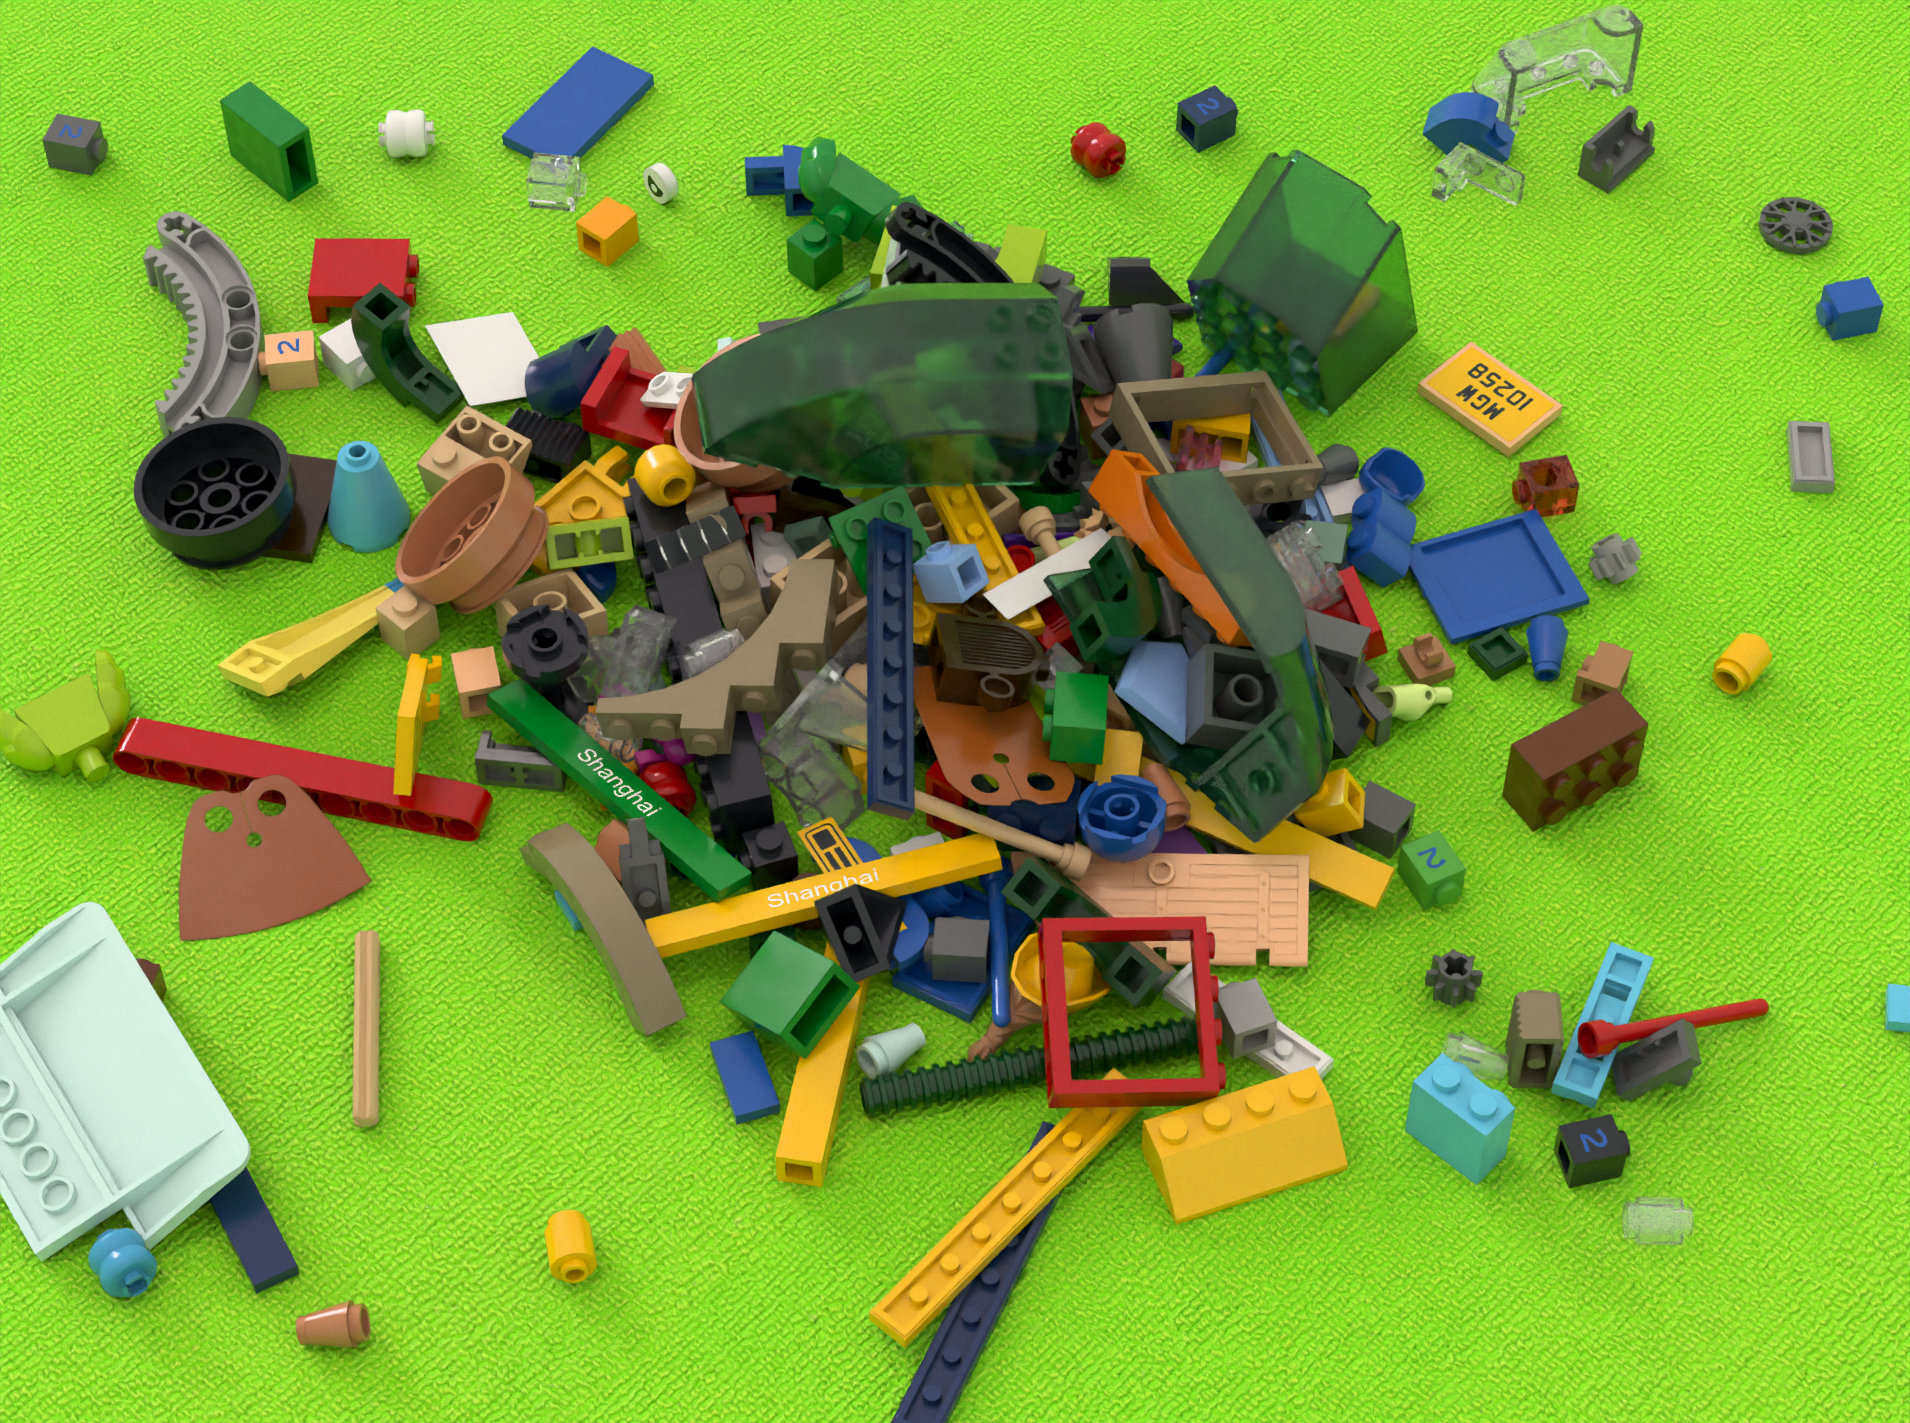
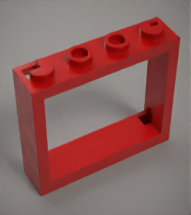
[1037,916,1226,1108]

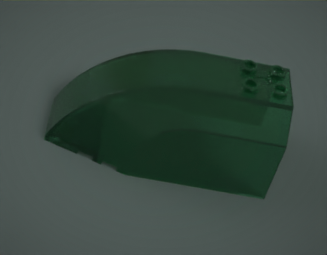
[691,283,1073,489]
[1043,467,1334,843]

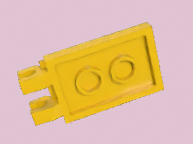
[529,445,635,577]
[393,653,442,796]

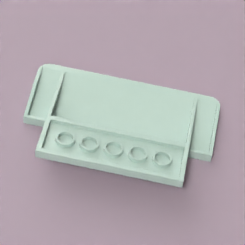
[0,902,251,1261]

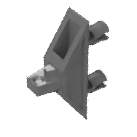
[1033,284,1116,406]

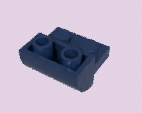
[524,325,617,419]

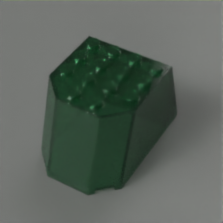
[1187,150,1418,417]

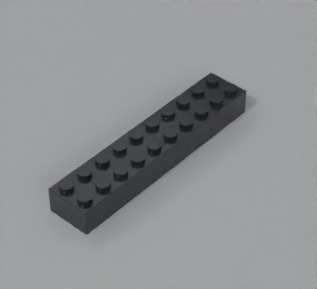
[622,477,775,856]

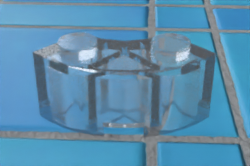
[756,714,865,831]

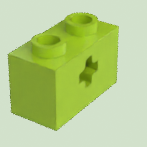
[544,516,634,570]

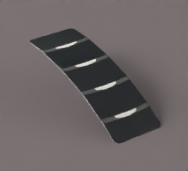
[644,506,746,573]

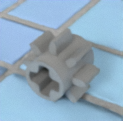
[1588,533,1642,585]

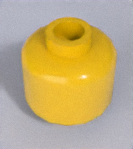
[635,444,696,507]

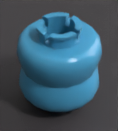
[88,1228,157,1298]

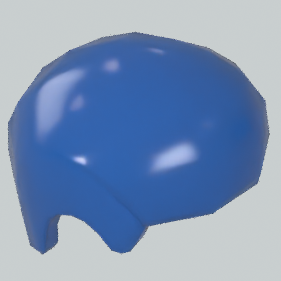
[1359,447,1425,507]

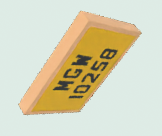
[1417,342,1563,457]

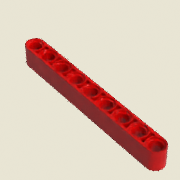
[113,718,493,842]

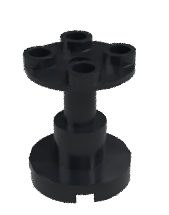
[501,605,595,727]

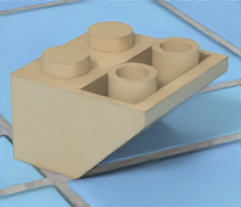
[417,405,532,495]

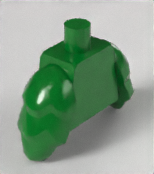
[798,136,924,244]

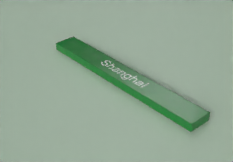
[486,678,752,902]

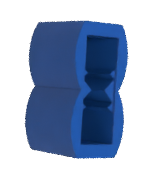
[1346,487,1416,587]

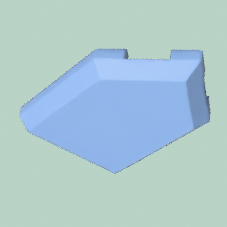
[1114,640,1190,745]

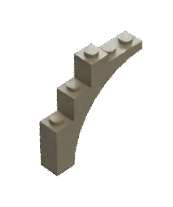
[686,481,807,727]
[596,559,840,756]

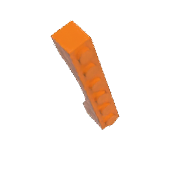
[1088,449,1284,648]

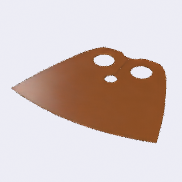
[179,774,371,940]

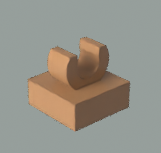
[1397,632,1456,686]

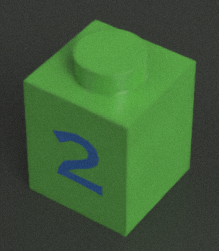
[1397,830,1466,910]

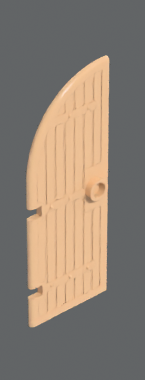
[1011,851,1309,967]

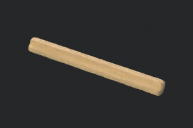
[352,930,380,1128]

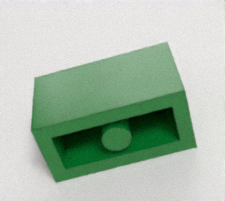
[1042,671,1109,765]

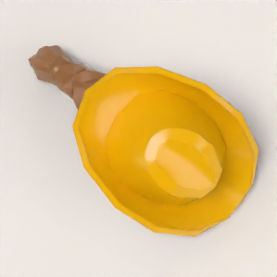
[967,933,1112,1062]

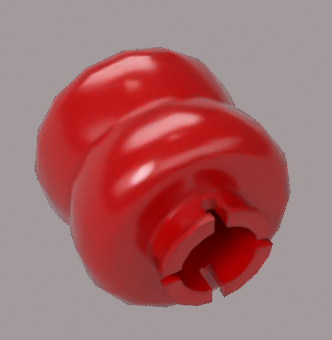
[1070,122,1126,178]
[639,761,697,818]

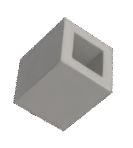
[1213,978,1278,1059]

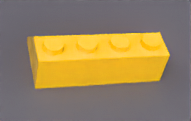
[1141,1066,1348,1225]

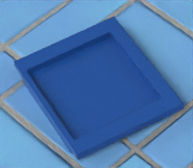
[1408,509,1589,645]

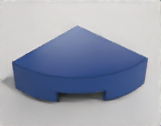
[574,562,617,604]

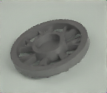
[1759,197,1833,254]

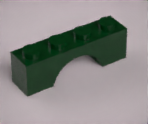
[1001,857,1177,1007]

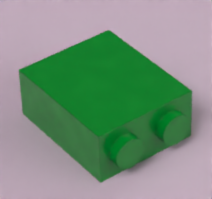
[220,81,319,202]
[719,931,861,1059]

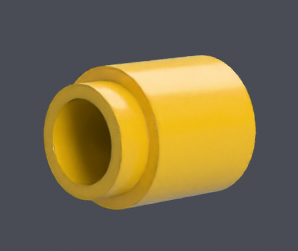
[1712,633,1772,695]
[544,1210,597,1283]

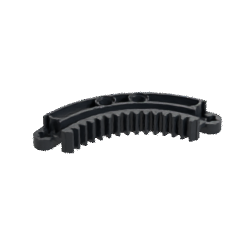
[885,202,1081,493]

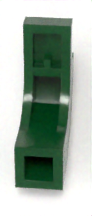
[351,283,465,423]
[1069,536,1162,663]

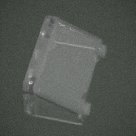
[1471,5,1644,134]

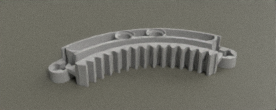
[143,211,265,437]

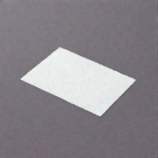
[425,312,539,406]

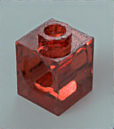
[1512,455,1579,517]

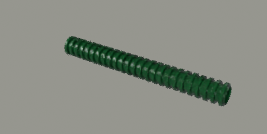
[859,1014,1199,1118]

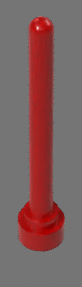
[1577,998,1769,1059]

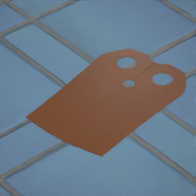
[914,666,1074,806]

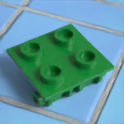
[828,485,932,596]

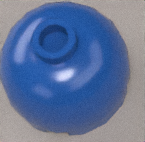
[1077,774,1167,863]

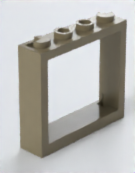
[1108,371,1324,513]

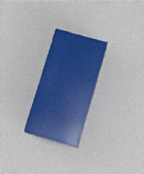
[710,1031,780,1125]

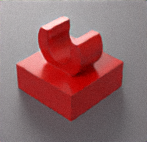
[733,491,777,534]

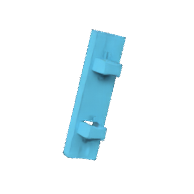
[1551,942,1654,1109]

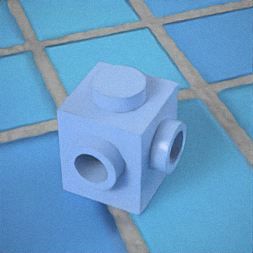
[913,541,990,603]

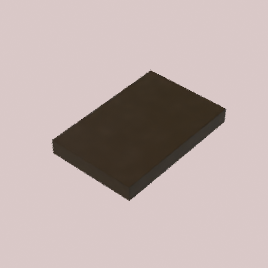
[263,454,337,563]

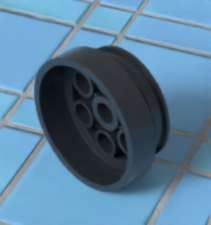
[133,417,297,570]

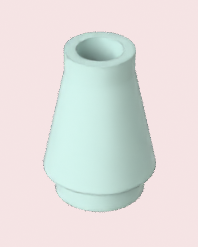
[856,1023,926,1079]

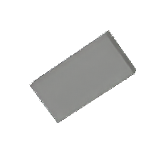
[1786,421,1835,493]

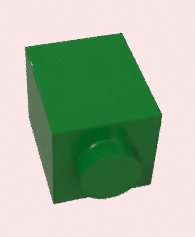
[787,219,843,292]

